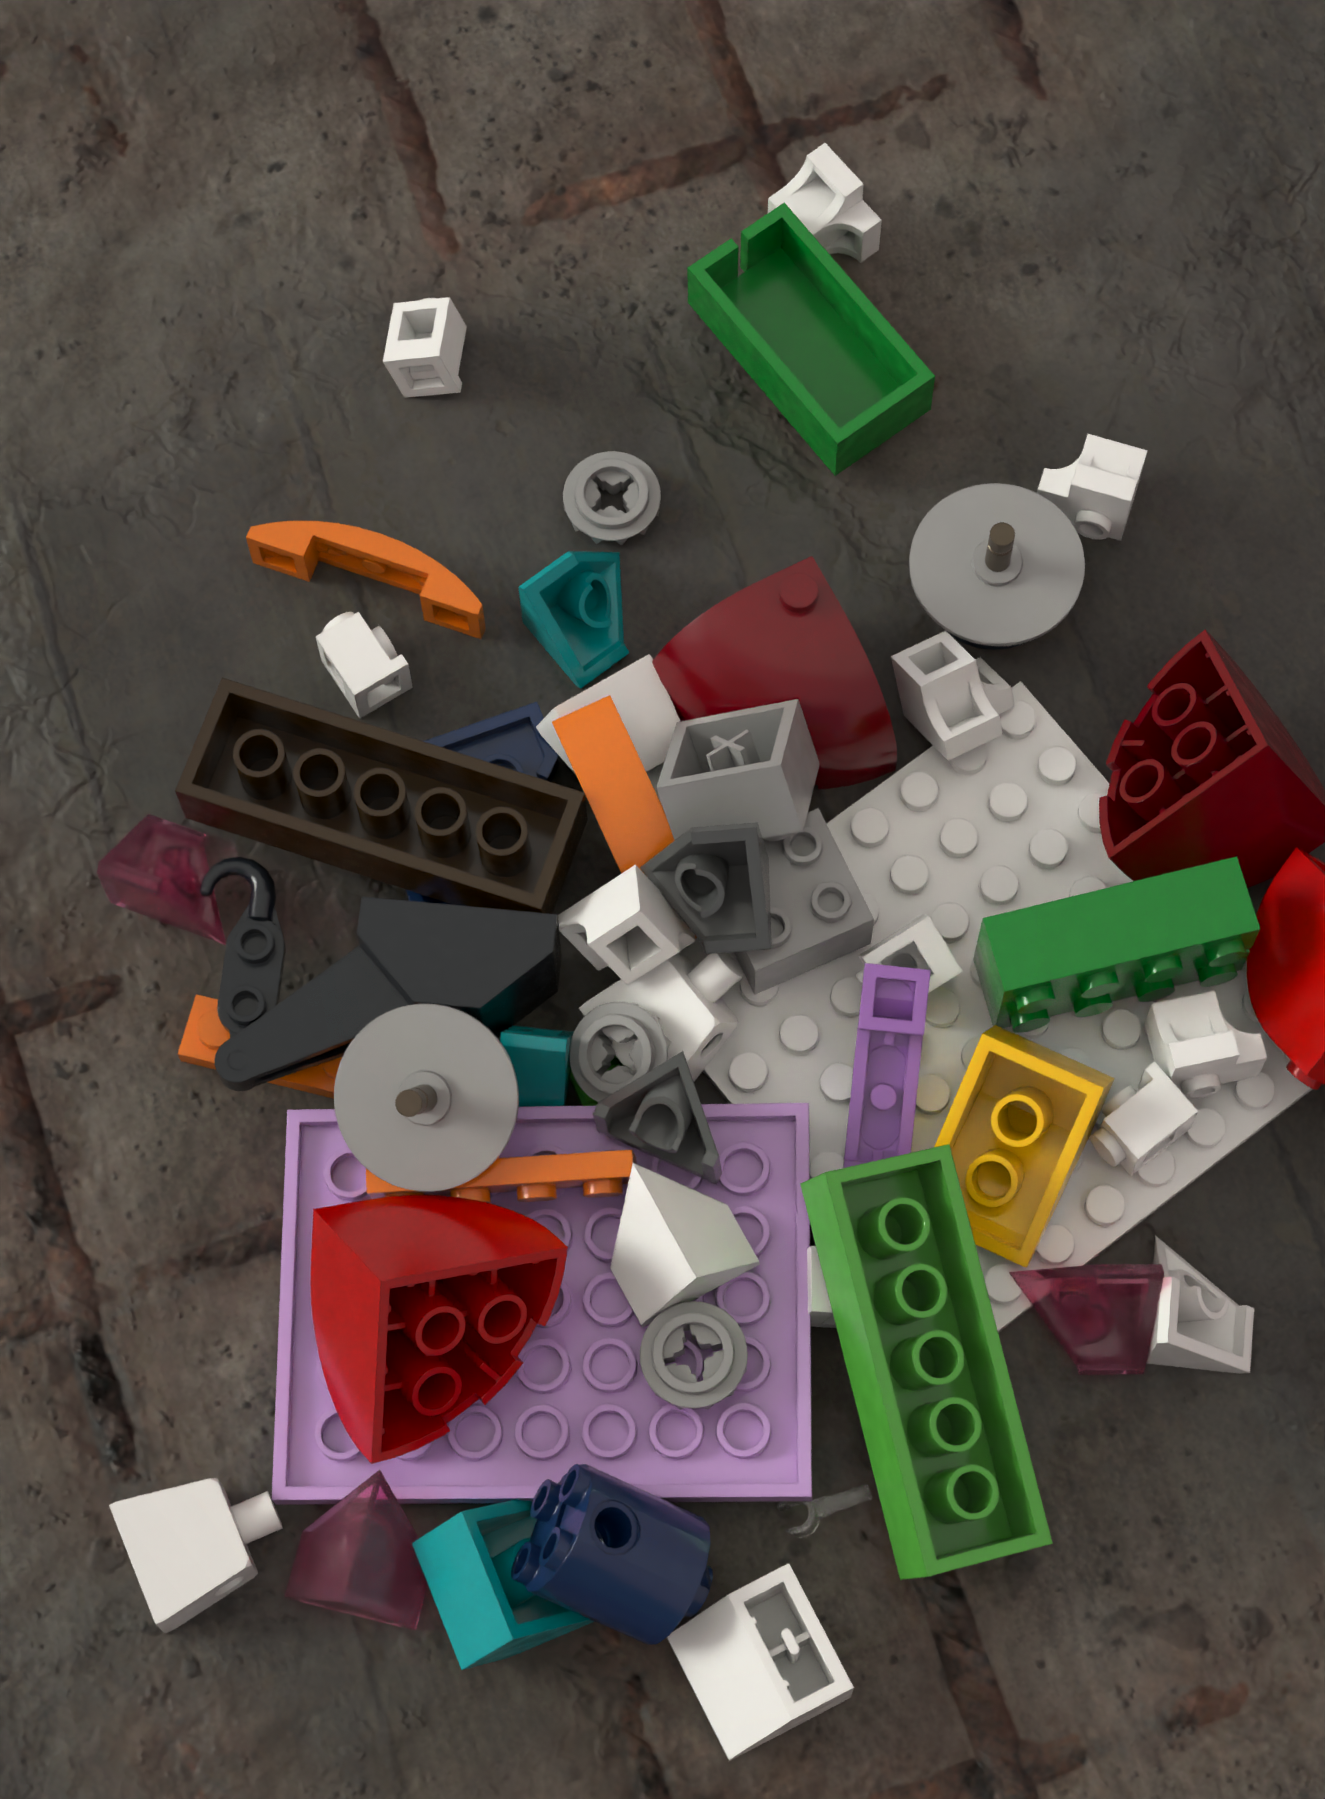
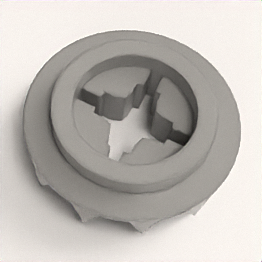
[563,451,661,546]
[570,1002,672,1102]
[640,1301,748,1410]

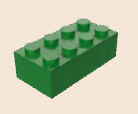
[687,202,935,476]
[973,857,1260,1033]

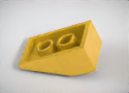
[934,1025,1115,1268]

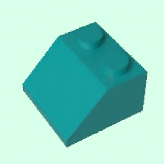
[412,1499,595,1670]

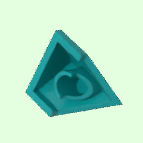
[518,551,629,688]
[500,1025,574,1107]

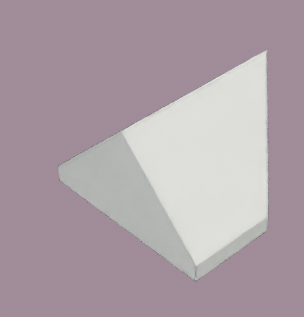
[610,1163,760,1328]
[1146,1235,1254,1374]

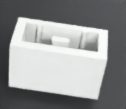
[667,1563,854,1761]

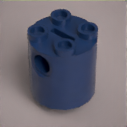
[511,1464,713,1645]

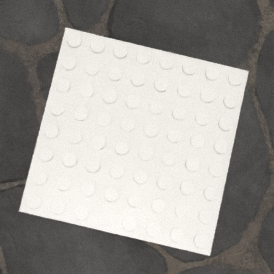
[678,681,1312,1333]

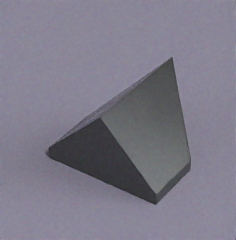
[640,822,772,954]
[593,1051,722,1185]

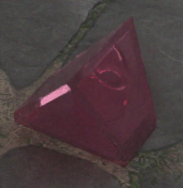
[97,814,226,945]
[1009,1264,1164,1375]
[285,1470,428,1631]

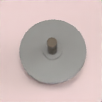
[909,483,1085,650]
[334,1003,519,1192]

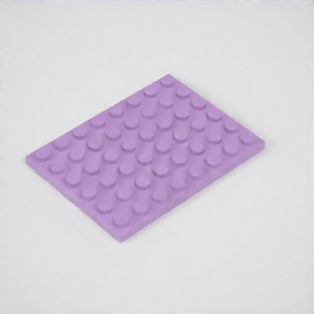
[272,1103,812,1505]

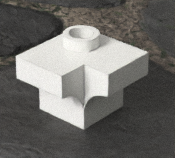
[768,143,882,263]
[1037,434,1148,541]
[891,631,1015,761]
[558,864,695,985]
[1144,991,1267,1099]

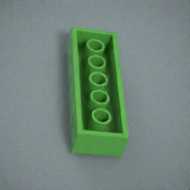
[800,1144,1053,1580]

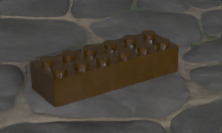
[175,677,588,914]

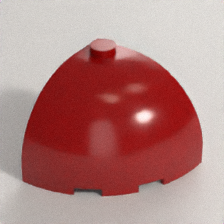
[1247,847,1325,1090]
[310,1195,568,1464]

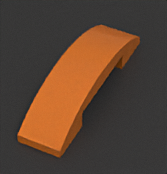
[246,521,486,639]
[552,695,697,939]

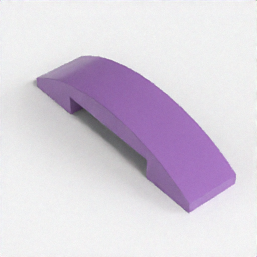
[843,963,931,1168]

